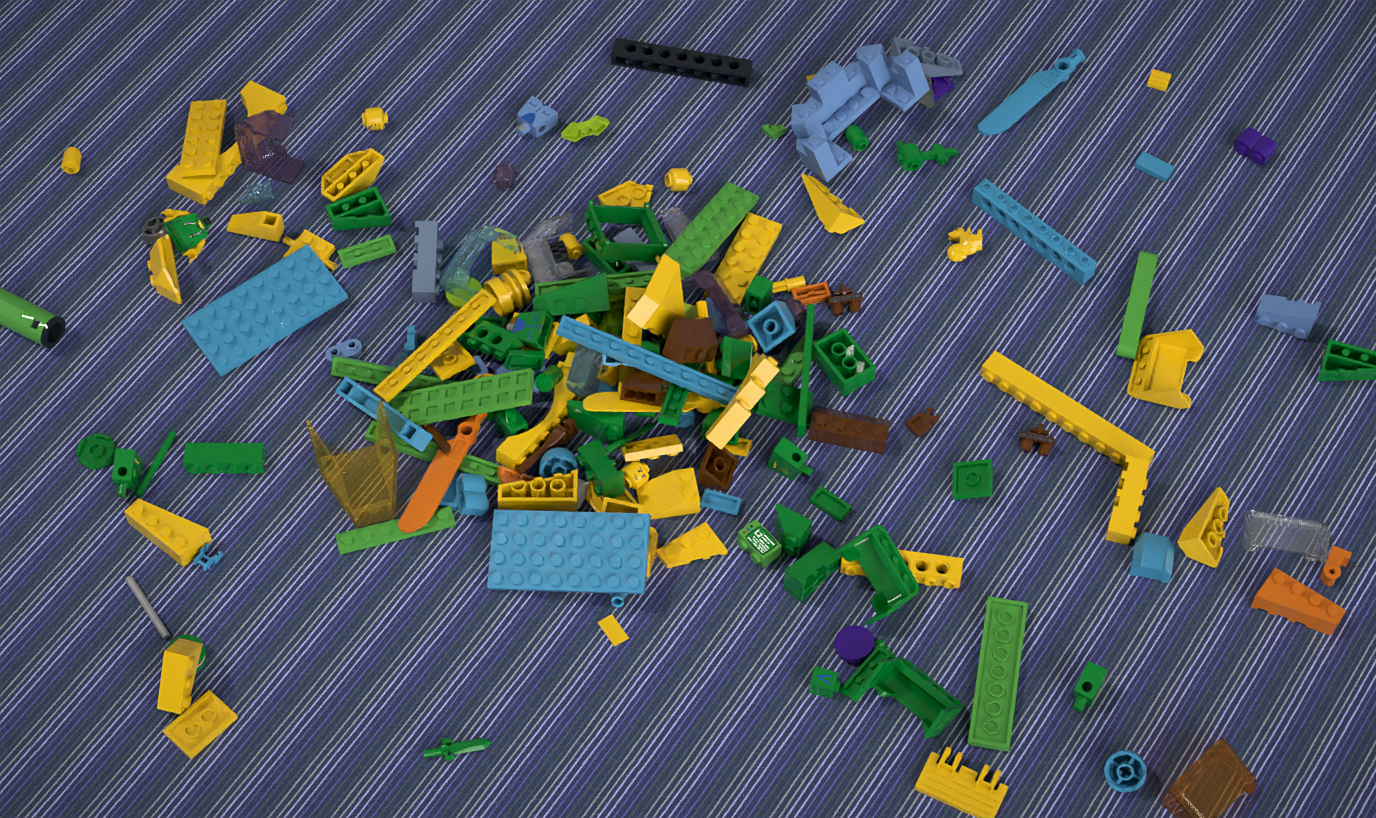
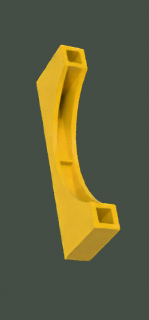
[166,80,287,205]

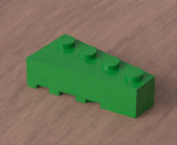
[532,271,611,316]

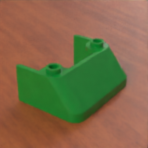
[826,525,919,625]
[863,657,963,739]

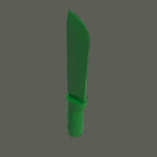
[605,423,656,454]

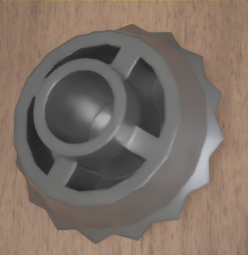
[142,216,170,245]

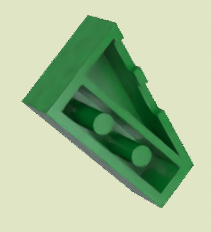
[325,186,391,231]
[576,439,625,500]
[783,541,842,603]

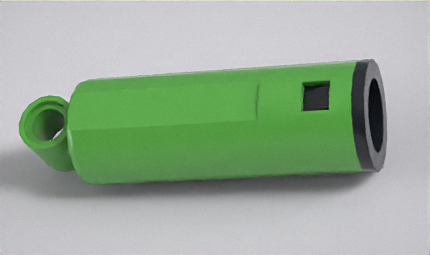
[0,287,66,348]

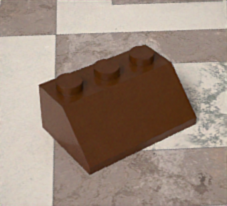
[662,317,719,364]

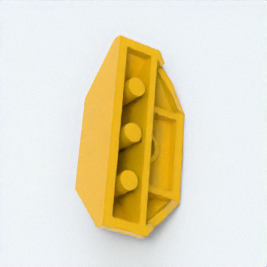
[321,148,385,202]
[147,234,182,304]

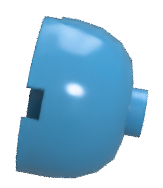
[539,447,578,479]
[1104,750,1147,793]

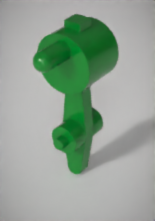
[896,140,958,171]

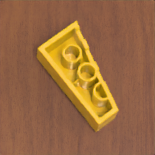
[1105,455,1150,546]
[124,498,212,567]

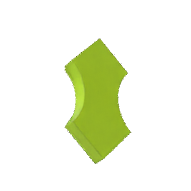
[561,115,610,142]

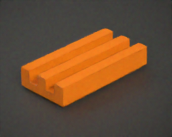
[791,282,832,308]

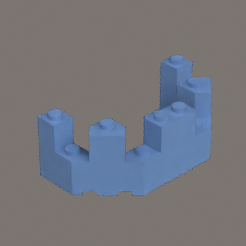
[791,43,930,182]

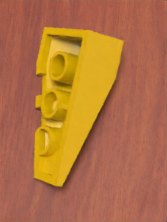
[801,173,865,234]
[1177,487,1230,568]

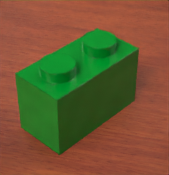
[745,274,773,316]

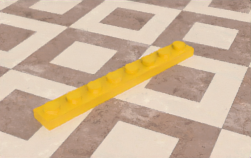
[373,288,497,403]

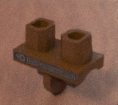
[827,284,863,316]
[1019,423,1056,457]

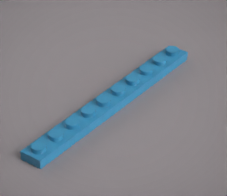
[556,315,738,406]

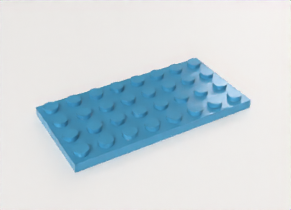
[181,244,348,377]
[487,510,651,595]

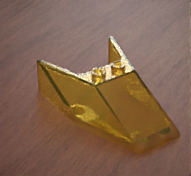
[306,400,398,529]

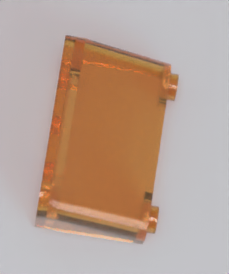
[1161,737,1257,818]

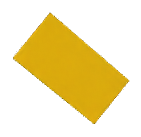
[597,614,629,647]

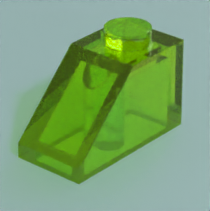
[598,309,624,338]

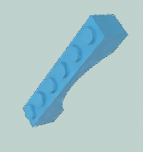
[335,376,433,452]

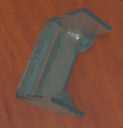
[439,225,522,302]

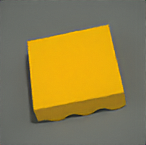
[1147,69,1172,92]

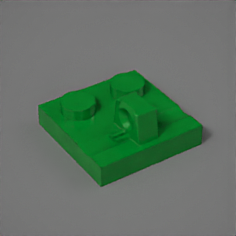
[952,459,993,500]

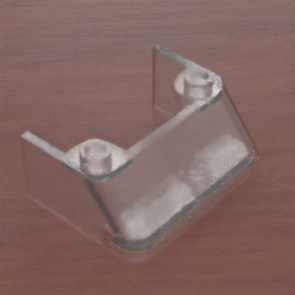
[522,212,594,283]
[1242,510,1332,564]

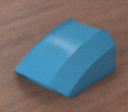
[1129,532,1174,583]

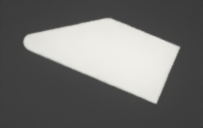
[578,479,588,509]

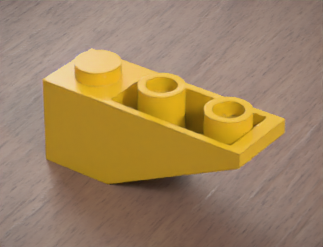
[226,211,285,242]

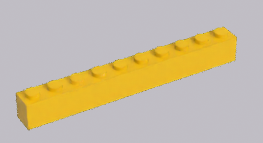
[980,351,1155,466]

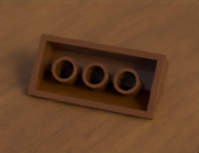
[808,406,891,455]

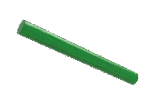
[134,431,177,498]

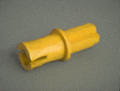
[772,275,806,294]

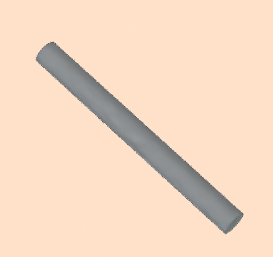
[125,575,171,640]

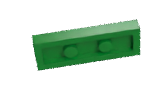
[839,646,895,703]

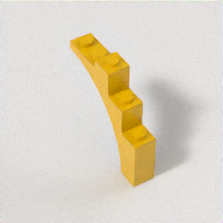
[706,353,779,450]

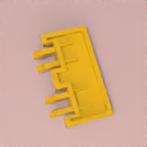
[914,747,1009,818]

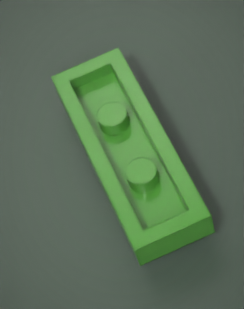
[337,234,396,269]

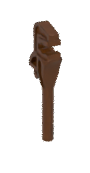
[516,417,578,475]

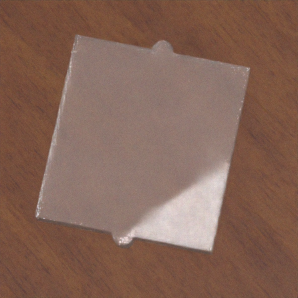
[645,454,683,479]

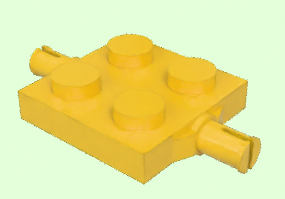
[282,229,337,271]

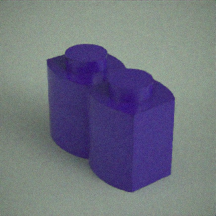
[1233,127,1277,165]

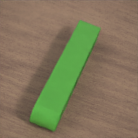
[1116,251,1158,359]

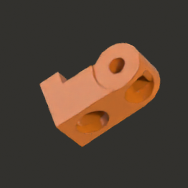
[1320,545,1352,586]

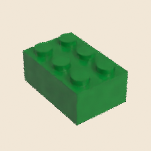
[811,327,876,397]

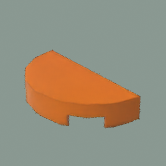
[498,466,535,484]

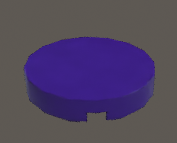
[834,625,875,663]

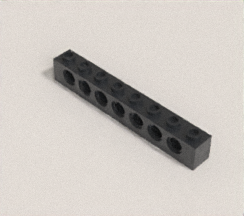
[611,38,753,87]

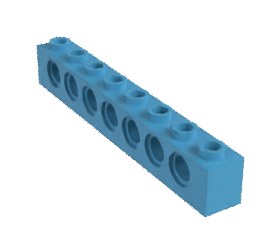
[971,178,1097,285]

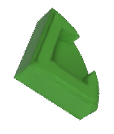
[762,124,787,141]

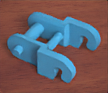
[193,543,223,571]

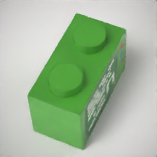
[737,519,782,568]

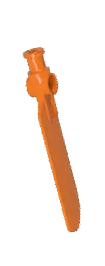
[398,413,487,534]

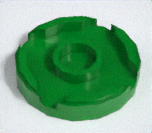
[76,433,116,470]

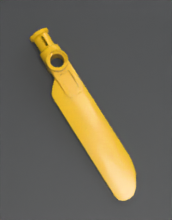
[583,392,726,413]

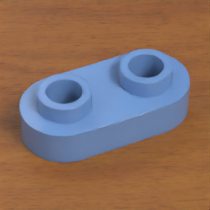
[325,339,362,365]

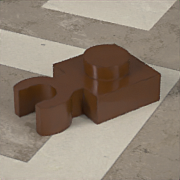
[905,407,940,438]

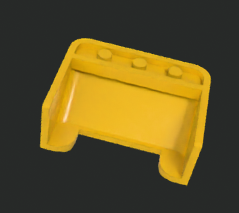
[1127,329,1204,409]

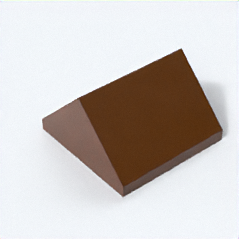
[698,441,739,492]

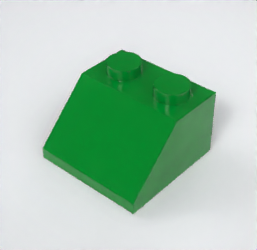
[774,503,812,558]

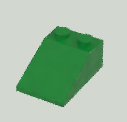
[567,400,626,444]

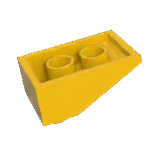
[636,468,700,520]

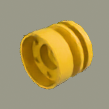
[484,268,531,317]

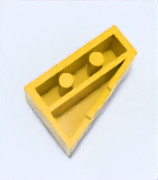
[157,638,203,714]

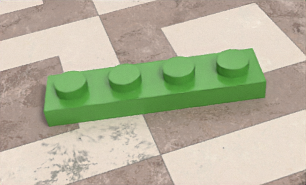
[772,335,817,386]

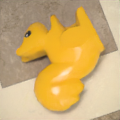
[947,227,983,262]

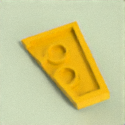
[656,522,728,568]

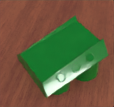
[715,336,754,380]

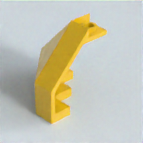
[625,253,685,339]

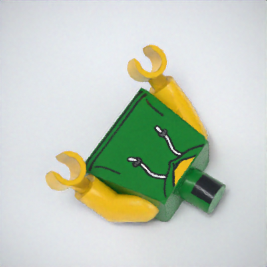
[161,209,212,263]

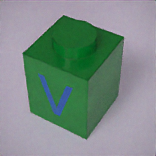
[809,666,841,699]

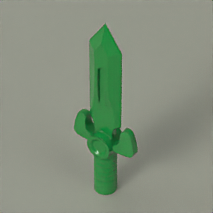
[423,738,492,762]

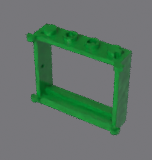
[584,199,669,262]

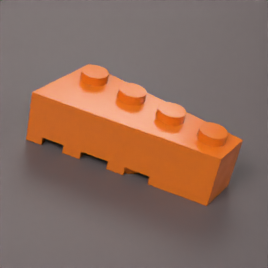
[1251,567,1346,636]

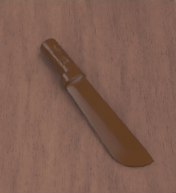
[421,423,451,454]

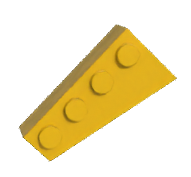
[498,470,578,512]

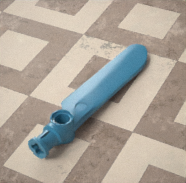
[978,49,1085,135]

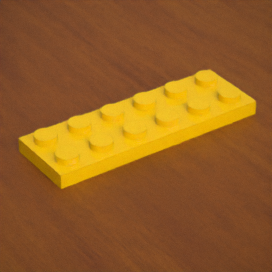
[179,99,228,176]
[704,212,782,310]

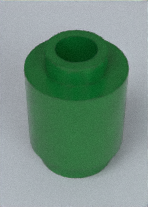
[845,124,869,151]

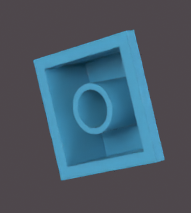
[747,300,796,353]

